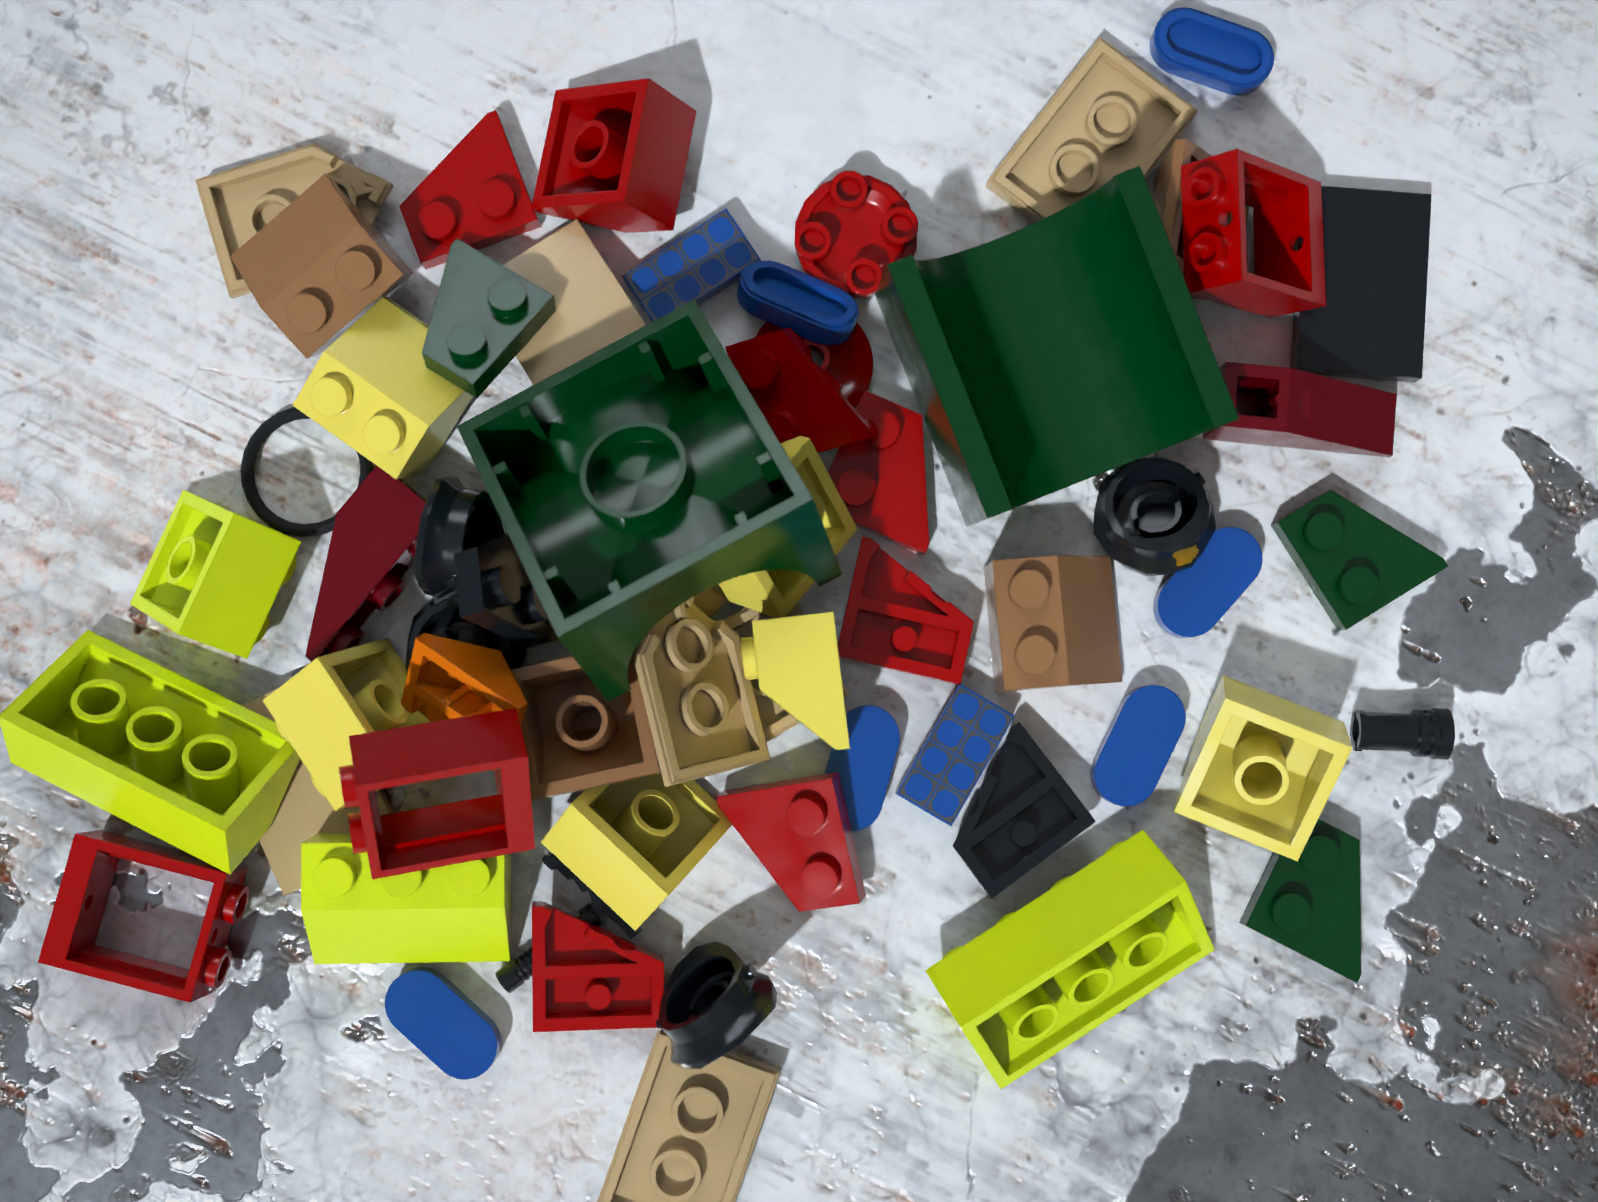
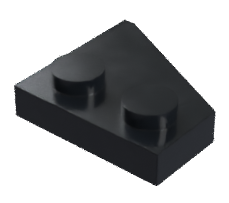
[953,722,1096,900]

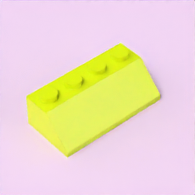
[0,630,300,875]
[925,830,1215,1089]

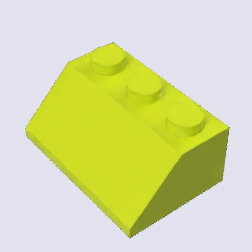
[301,833,512,964]

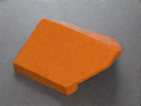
[401,633,527,772]

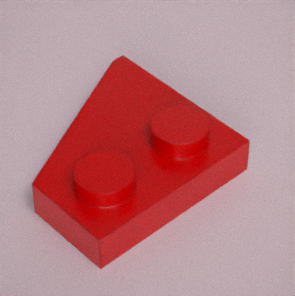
[399,110,541,270]
[725,328,879,453]
[828,390,929,556]
[837,536,974,685]
[716,772,866,912]
[532,901,664,1032]

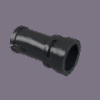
[1350,708,1455,760]

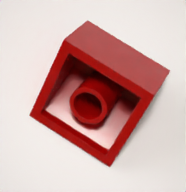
[531,78,697,233]

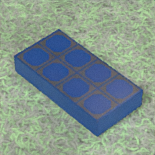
[622,208,761,322]
[895,684,1015,826]

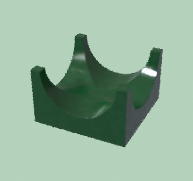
[457,299,842,702]

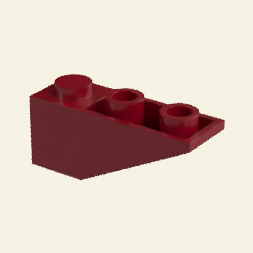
[1202,362,1397,457]
[305,465,427,662]

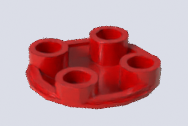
[794,171,918,298]

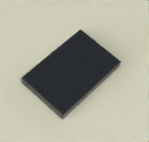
[1291,186,1432,383]

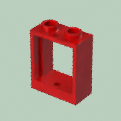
[1181,149,1326,318]
[339,708,535,880]
[38,830,249,1003]

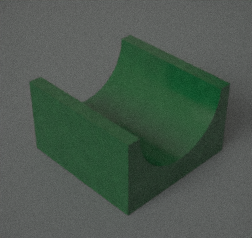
[875,166,1239,527]

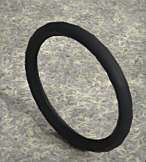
[240,407,373,537]

